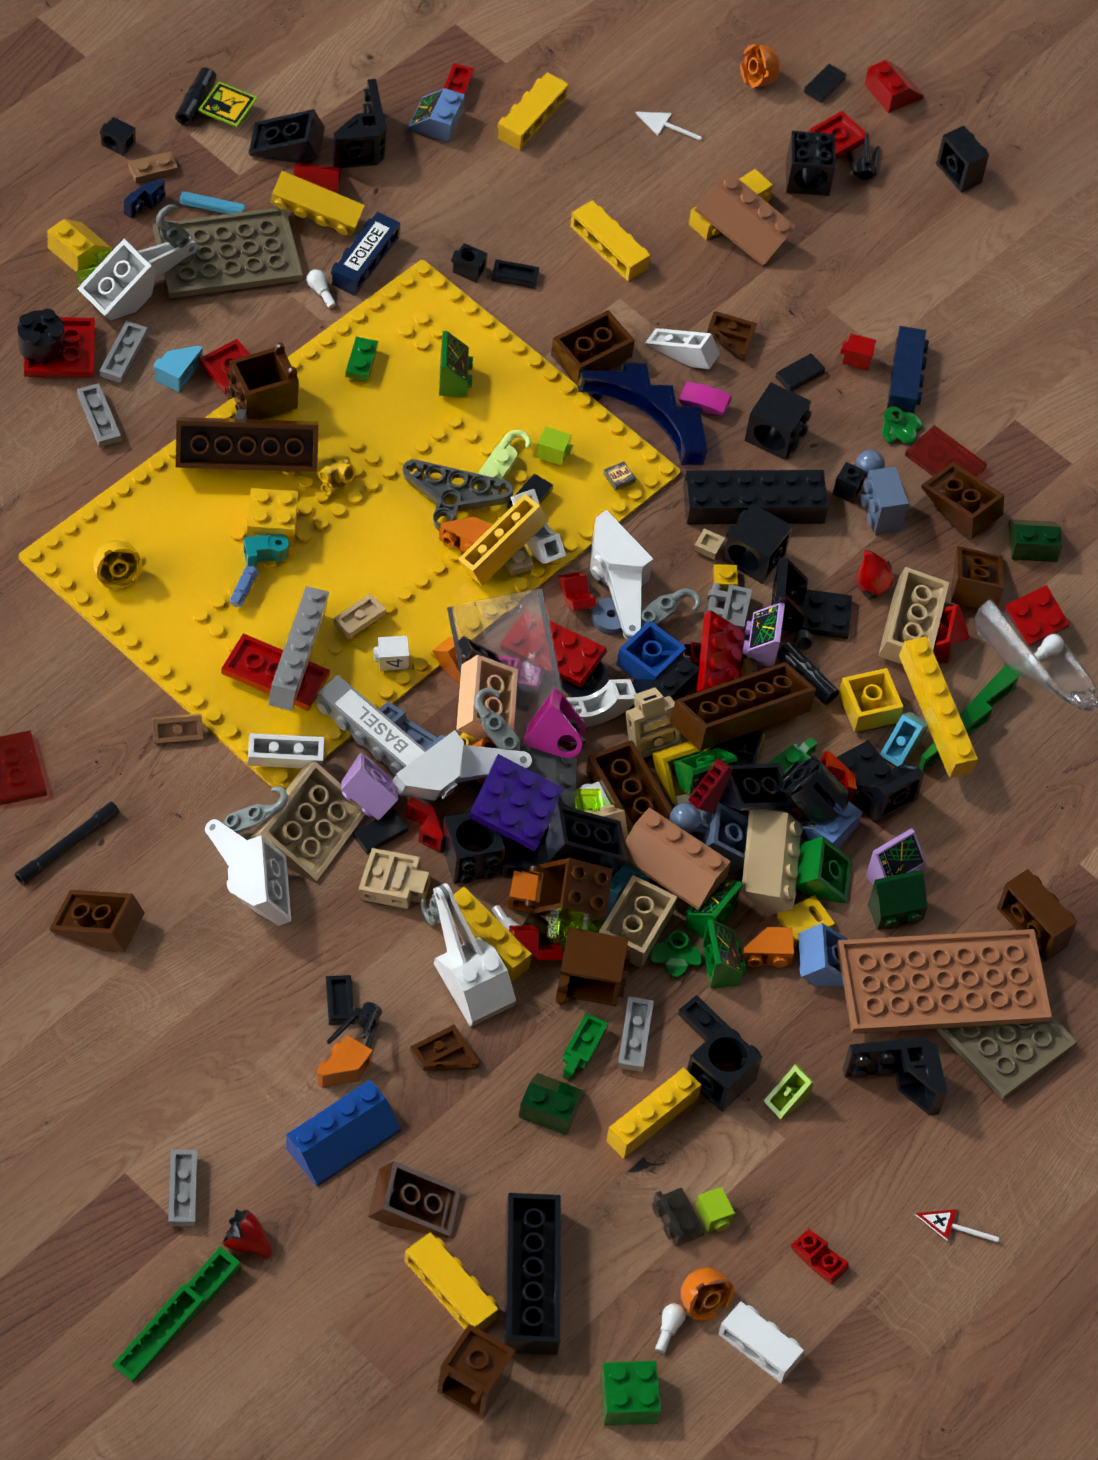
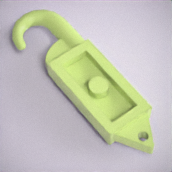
[477,430,531,492]

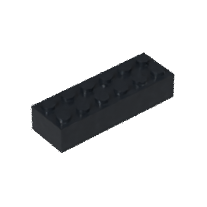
[683,470,829,525]
[504,1193,561,1355]

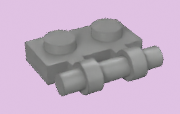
[703,583,752,630]

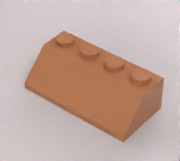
[695,170,795,266]
[625,807,731,910]

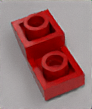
[791,1229,849,1285]

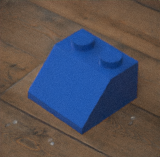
[616,620,686,680]

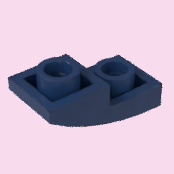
[124,179,166,218]

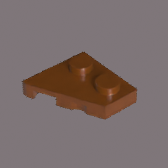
[707,311,757,361]
[410,1024,480,1071]

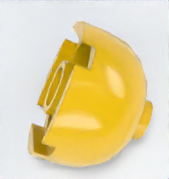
[93,540,142,589]

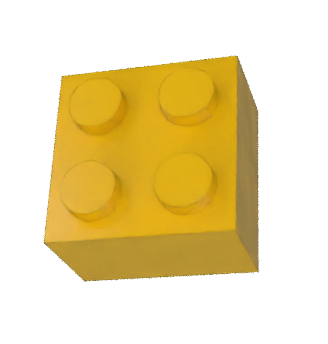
[247,488,298,546]
[839,668,904,733]

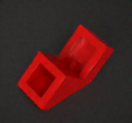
[558,571,596,611]
[820,750,857,801]
[406,797,444,852]
[509,925,563,960]

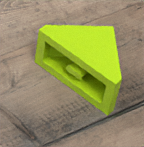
[764,1064,814,1119]

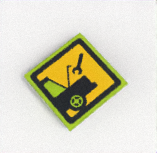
[198,81,257,127]

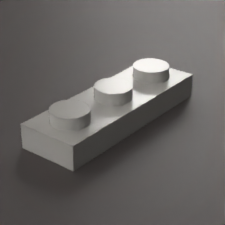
[99,321,148,383]
[77,383,121,447]
[617,997,654,1072]
[168,1149,197,1226]

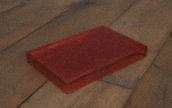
[905,425,987,477]
[0,730,47,805]

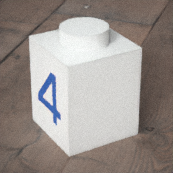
[373,636,409,671]

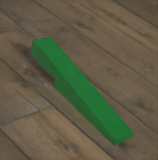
[918,664,1019,771]
[112,1246,242,1383]

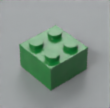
[600,1361,661,1426]

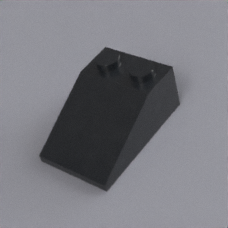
[248,109,325,163]

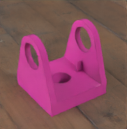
[523,688,585,758]

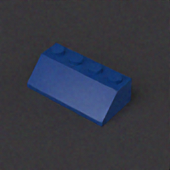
[286,1079,400,1186]

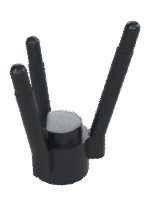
[847,133,880,180]
[327,1002,382,1048]

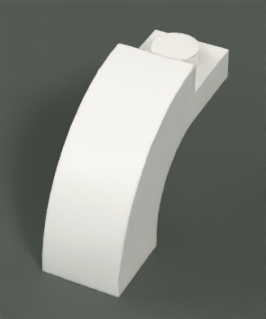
[511,489,566,564]
[566,679,636,728]

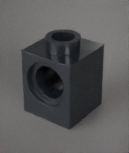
[100,117,136,156]
[451,243,488,283]
[832,462,866,503]

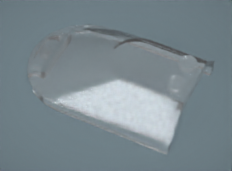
[447,588,562,742]
[973,600,1098,711]

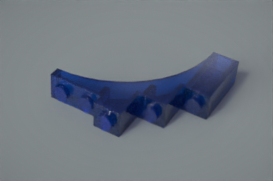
[577,363,708,465]

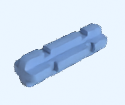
[230,566,258,607]

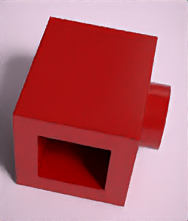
[840,333,877,371]

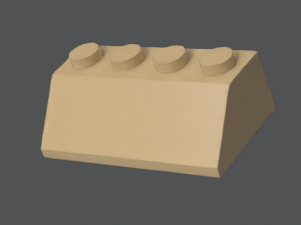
[878,567,949,664]
[741,809,802,916]

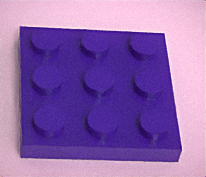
[468,754,564,851]

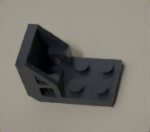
[333,79,386,168]
[771,558,852,639]
[837,740,925,821]
[843,1037,947,1115]

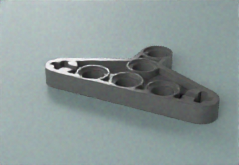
[403,459,513,531]

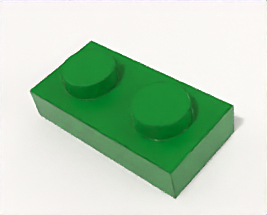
[345,336,378,382]

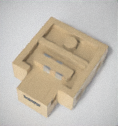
[626,688,681,758]
[358,848,431,909]

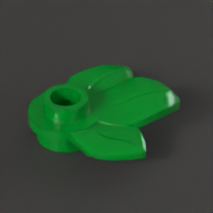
[881,407,924,446]
[651,931,701,978]

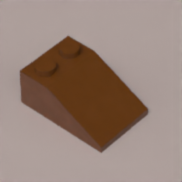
[921,462,1004,538]
[951,546,1004,612]
[49,890,145,952]
[368,1161,461,1238]

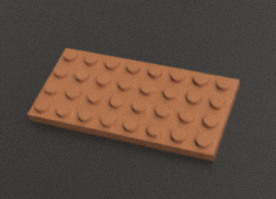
[837,929,1052,1034]

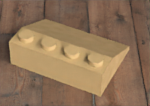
[250,761,365,882]

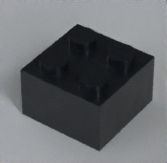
[936,126,990,193]

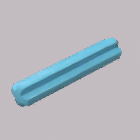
[180,191,245,214]

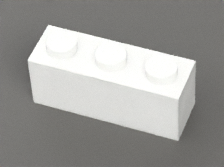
[248,733,324,768]
[718,1301,804,1383]

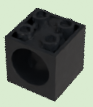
[786,131,836,196]
[744,382,812,460]
[723,504,793,584]
[443,812,505,884]
[687,1024,763,1112]

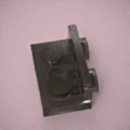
[652,1187,705,1247]

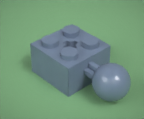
[856,449,909,535]
[669,802,749,874]

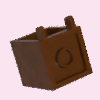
[227,343,299,420]
[524,858,613,924]
[555,928,632,1006]
[437,1324,516,1419]

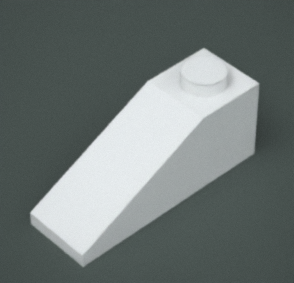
[645,328,720,369]

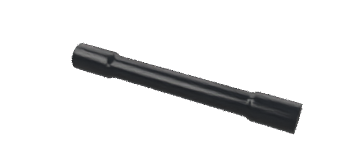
[14,801,120,885]

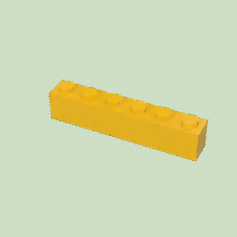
[899,636,978,778]

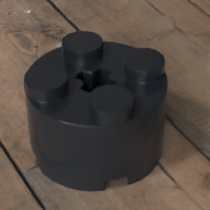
[17,308,65,364]

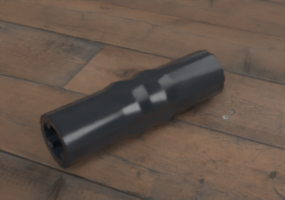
[175,67,217,126]
[777,642,839,705]

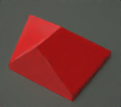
[933,604,970,663]

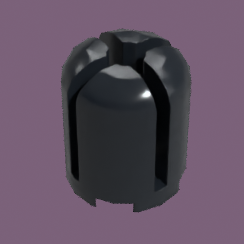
[779,755,849,825]

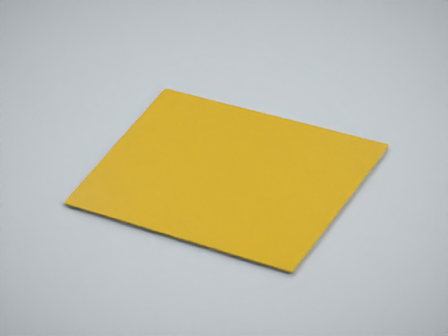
[19,260,680,793]

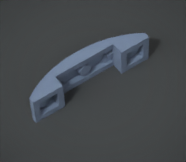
[379,702,445,751]

